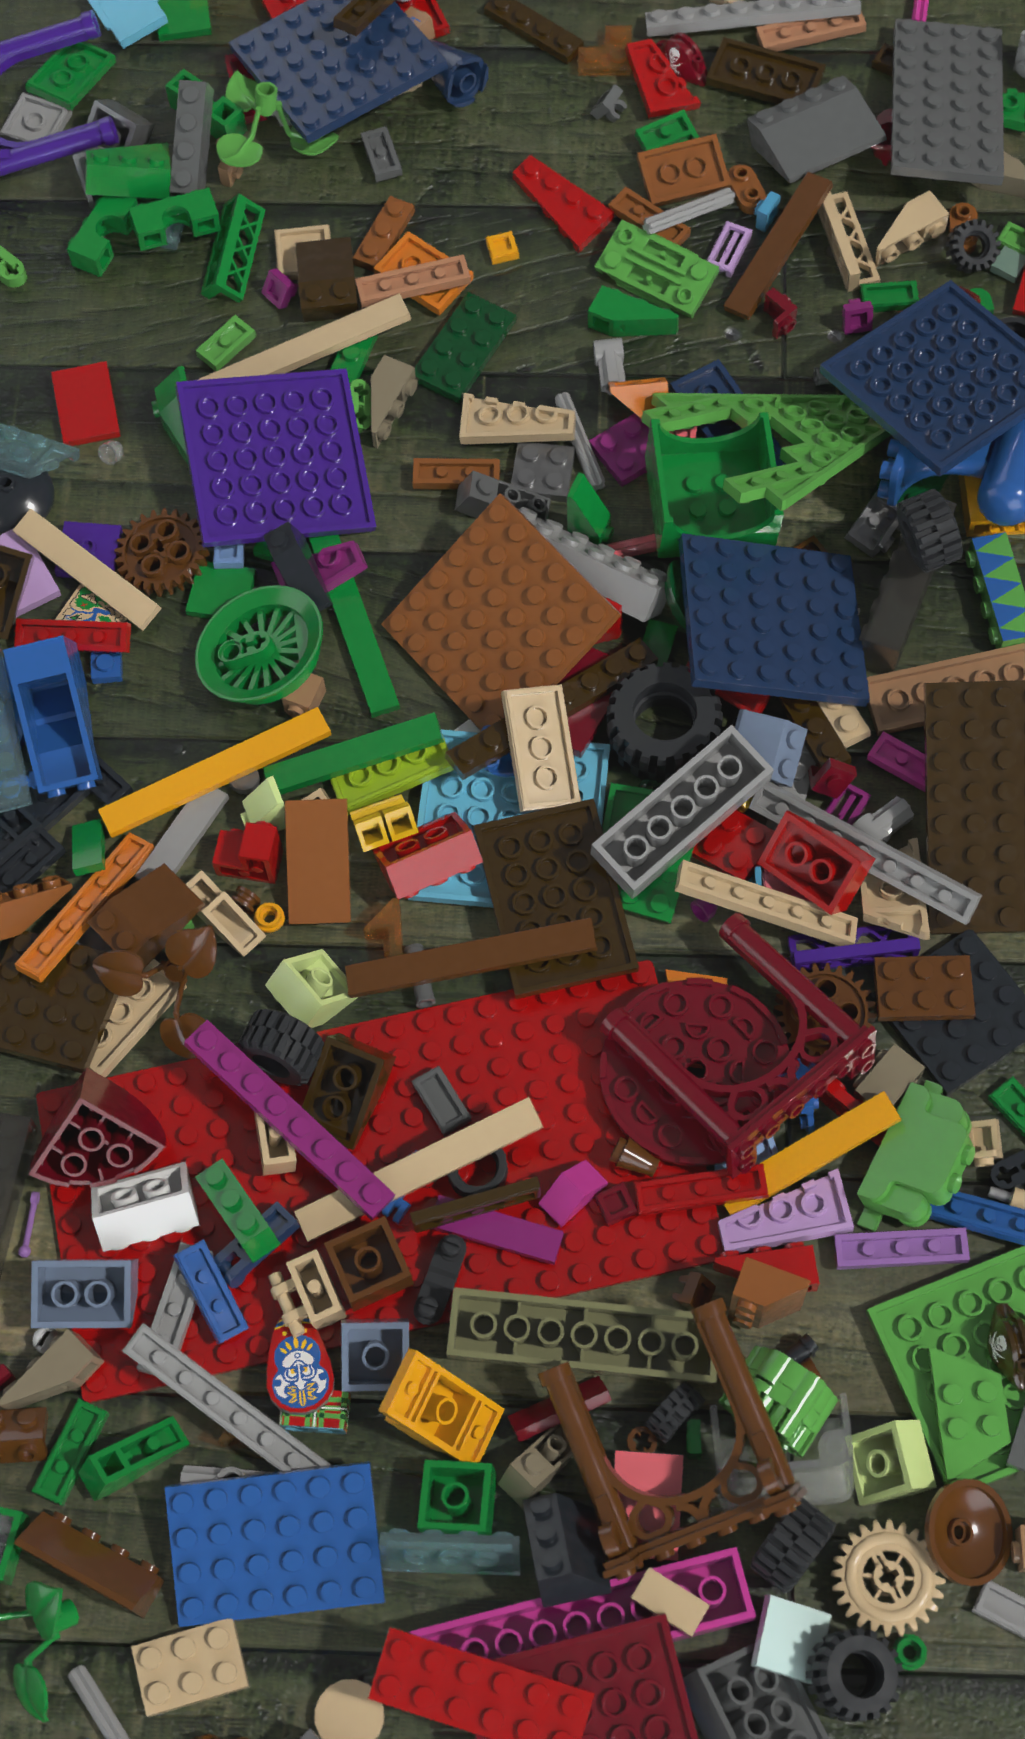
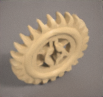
[830,1519,946,1637]

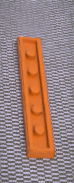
[15,832,154,983]

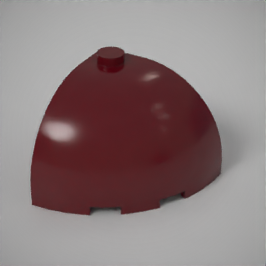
[29,1067,166,1188]

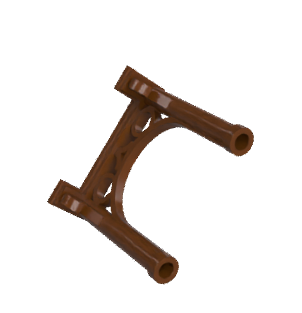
[537,1297,808,1581]

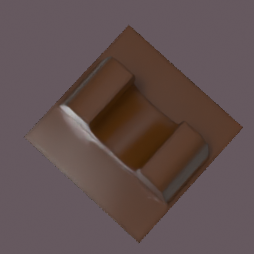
[672,1271,716,1311]

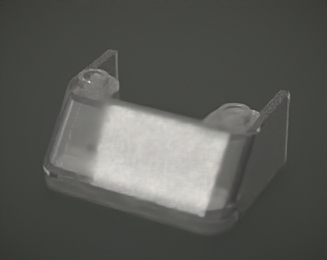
[708,1393,854,1510]

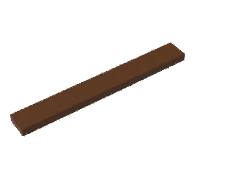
[345,917,597,998]

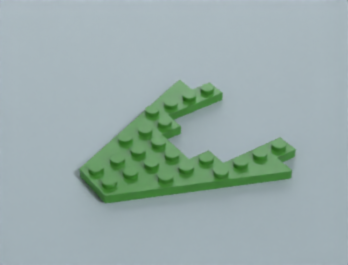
[642,393,891,511]

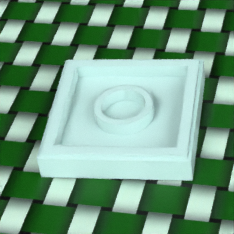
[751,1595,831,1685]

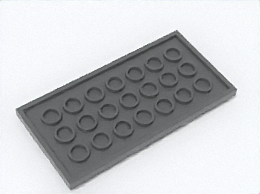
[890,19,1004,186]

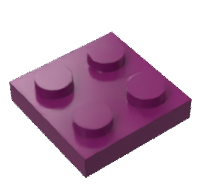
[589,413,649,487]

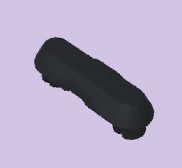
[413,1234,467,1325]

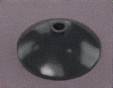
[0,457,55,534]

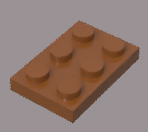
[636,134,731,207]

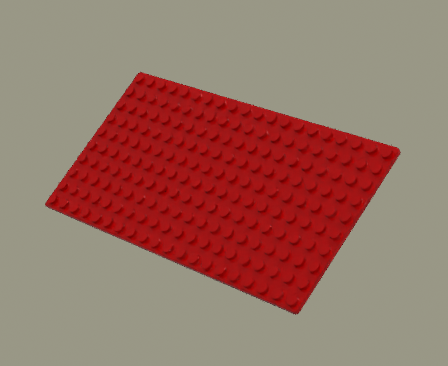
[36,960,724,1403]

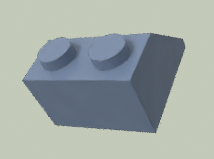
[735,709,808,788]

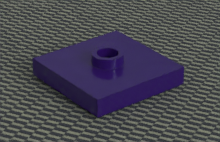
[54,521,123,578]

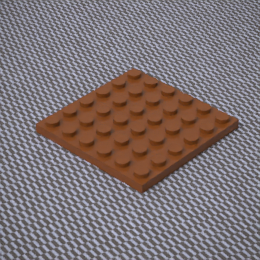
[381,493,622,730]

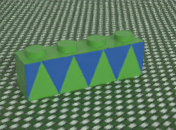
[965,532,1025,649]

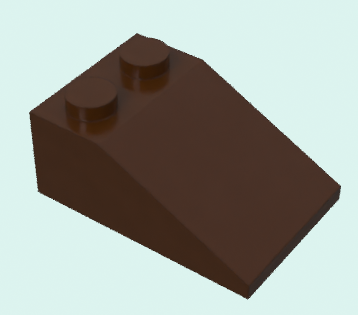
[87,863,206,968]

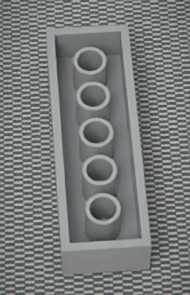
[518,507,667,622]
[591,725,774,899]

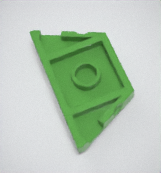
[928,1348,1011,1482]

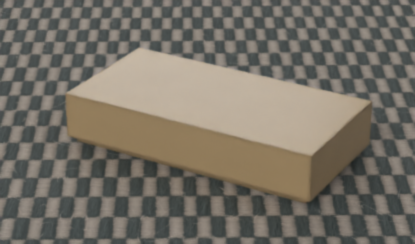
[631,1567,710,1637]

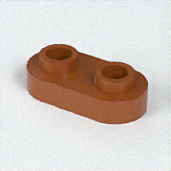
[728,164,766,215]
[948,203,978,254]

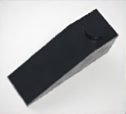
[264,521,333,612]

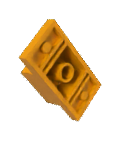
[378,1348,505,1463]

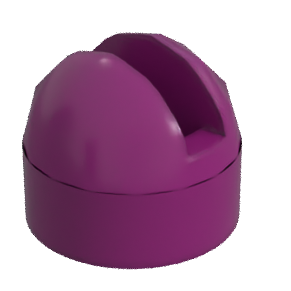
[690,899,718,923]

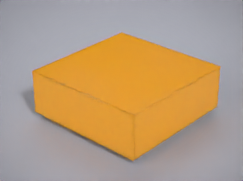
[485,231,519,265]

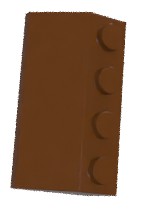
[14,1511,165,1618]

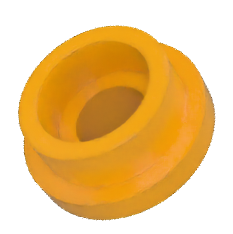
[254,902,285,933]

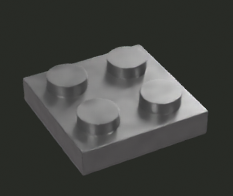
[511,442,575,502]

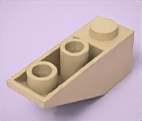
[874,191,949,267]

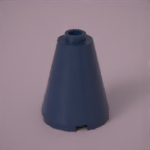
[429,40,489,107]

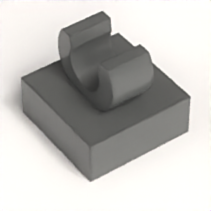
[590,84,627,123]

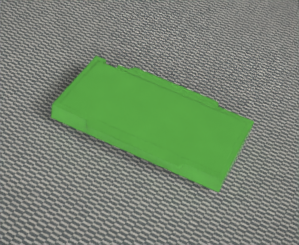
[595,220,720,318]

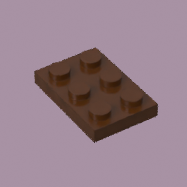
[873,955,975,1021]

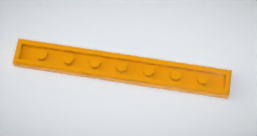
[98,707,332,838]

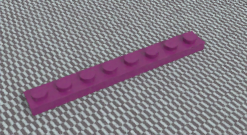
[184,1020,395,1220]

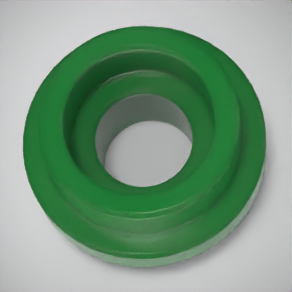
[892,1634,927,1671]

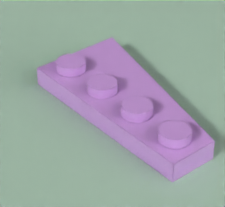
[718,1168,854,1253]

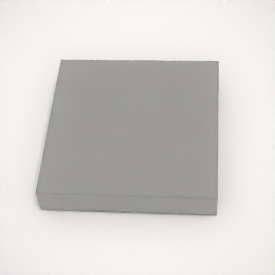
[0,93,72,142]

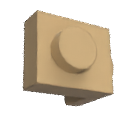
[969,1119,1003,1167]

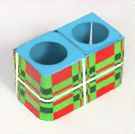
[279,1390,351,1434]

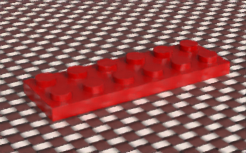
[368,1626,595,1739]

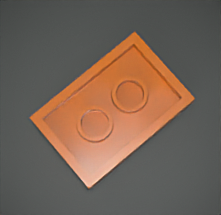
[373,231,474,316]

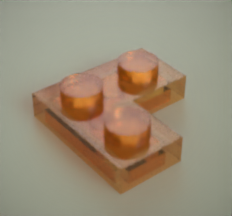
[578,26,632,76]

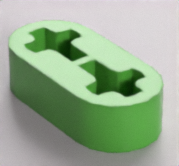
[0,246,27,288]
[349,379,371,433]

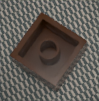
[324,1216,414,1312]

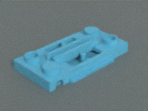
[88,0,169,49]

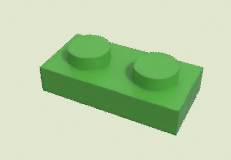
[196,315,256,371]

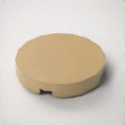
[315,1679,385,1739]

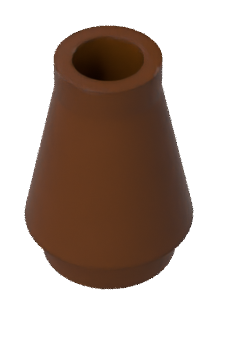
[609,1137,660,1177]

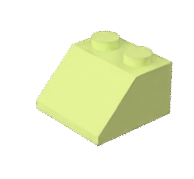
[265,949,358,1028]
[843,1420,937,1506]

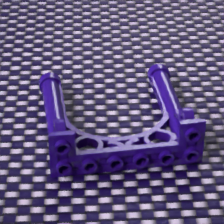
[0,10,119,176]

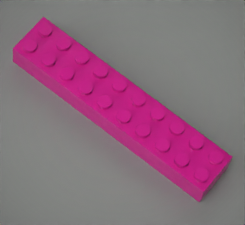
[409,1547,756,1659]

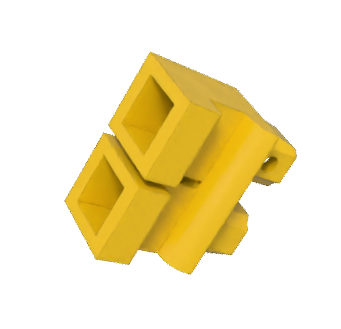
[349,794,419,852]

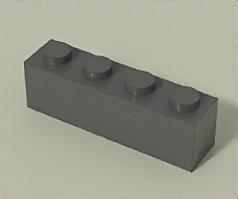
[170,80,214,196]

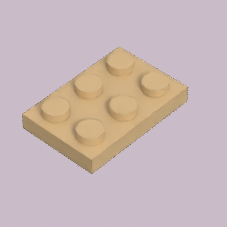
[131,1619,250,1717]

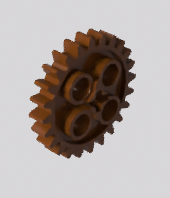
[114,508,210,597]
[773,963,877,1057]

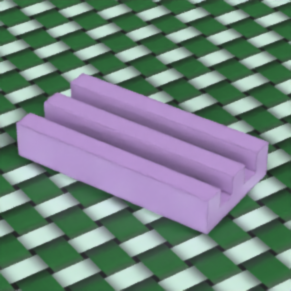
[707,221,752,278]

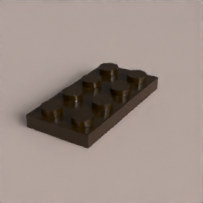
[706,37,826,104]

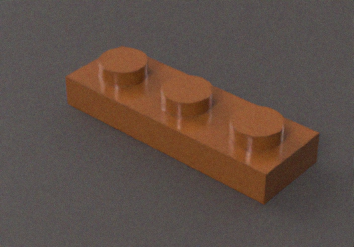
[608,186,691,246]
[353,196,415,272]
[412,458,500,489]

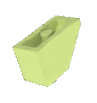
[240,776,286,831]

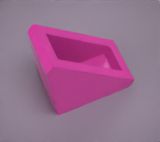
[539,1160,608,1228]

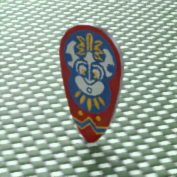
[267,1307,334,1415]

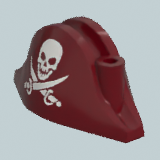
[656,32,708,87]

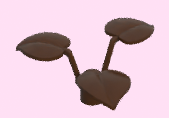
[93,925,217,1059]

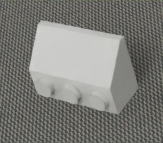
[91,1162,199,1252]

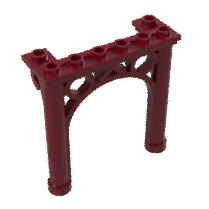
[600,913,876,1179]

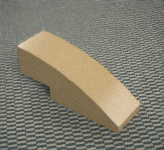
[186,870,266,958]

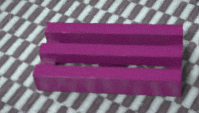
[825,784,871,825]

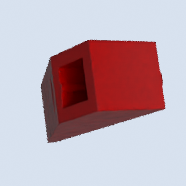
[713,1242,820,1292]

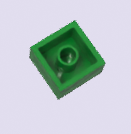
[417,1460,497,1542]

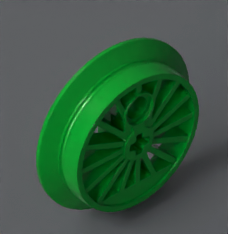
[195,585,323,705]

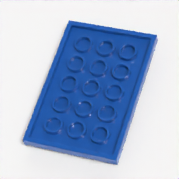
[165,1461,385,1627]

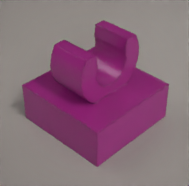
[261,268,299,309]
[842,298,873,335]

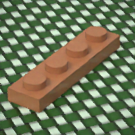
[756,11,867,52]
[355,254,471,308]

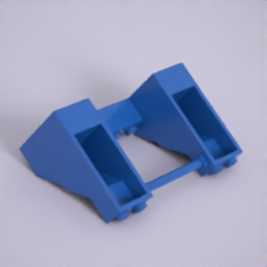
[0,635,103,798]

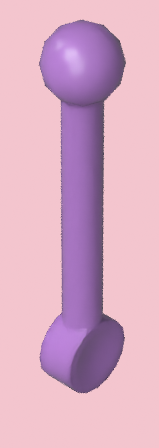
[18,1191,40,1258]

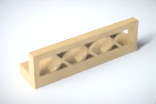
[818,191,880,292]

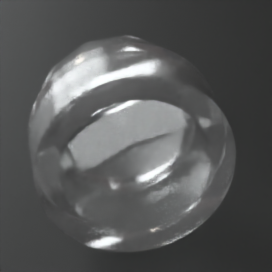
[98,440,124,465]

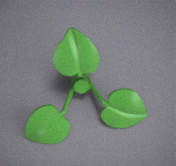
[216,71,339,167]

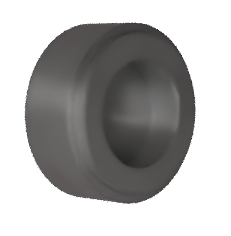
[230,770,260,795]

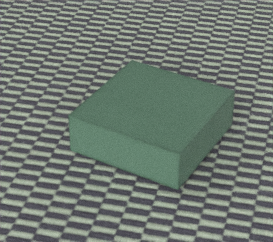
[990,246,1025,283]

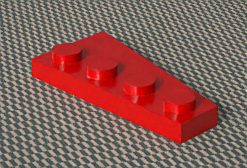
[513,155,614,253]

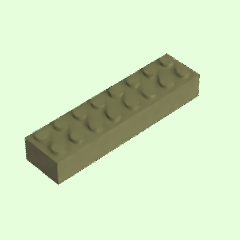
[446,1287,717,1386]

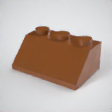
[727,1257,810,1329]

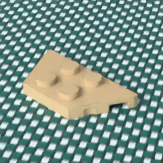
[860,838,930,940]

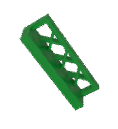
[201,193,266,303]

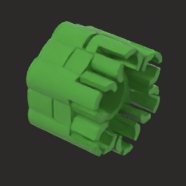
[718,1345,838,1458]

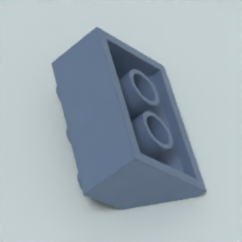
[31,1259,138,1328]

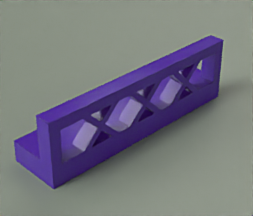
[787,925,921,972]

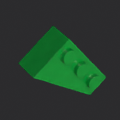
[85,142,171,199]

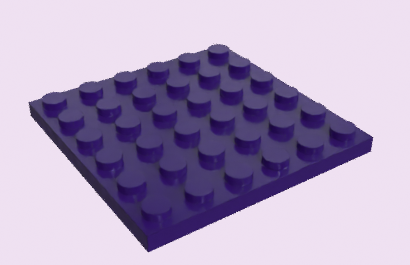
[175,369,377,547]

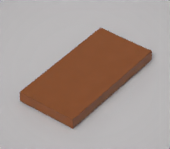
[285,798,351,924]

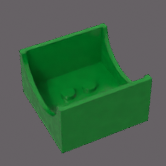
[645,412,784,558]

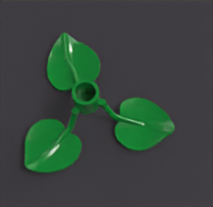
[0,1581,79,1722]

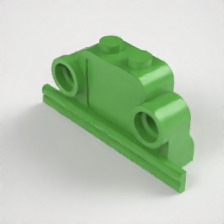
[857,1080,975,1232]

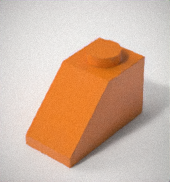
[608,377,668,419]

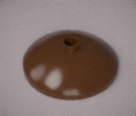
[925,1479,1013,1586]

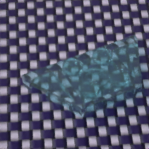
[0,423,80,479]

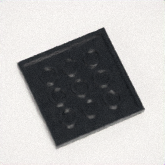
[869,930,1025,1097]

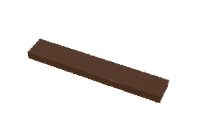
[724,172,833,321]

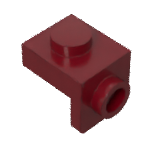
[764,287,798,339]
[808,757,857,799]

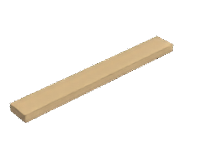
[197,293,411,380]
[294,1097,544,1242]

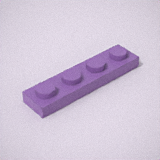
[833,1227,970,1270]

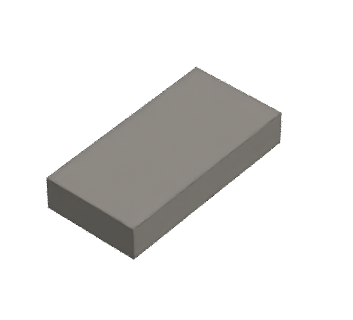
[971,1581,1025,1639]

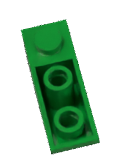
[588,285,679,337]

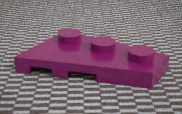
[270,540,368,592]

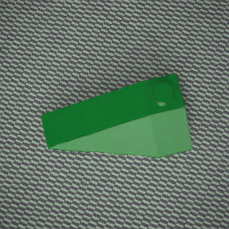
[151,366,189,466]

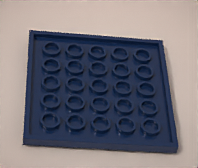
[229,0,448,144]
[820,280,1025,477]
[678,533,870,707]

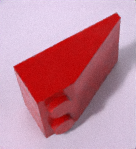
[757,811,876,915]

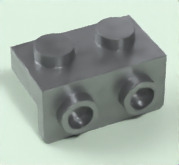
[844,491,900,558]

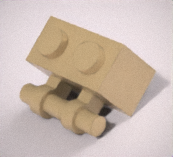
[268,1249,347,1338]

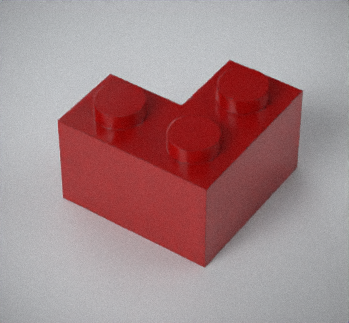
[212,821,283,884]

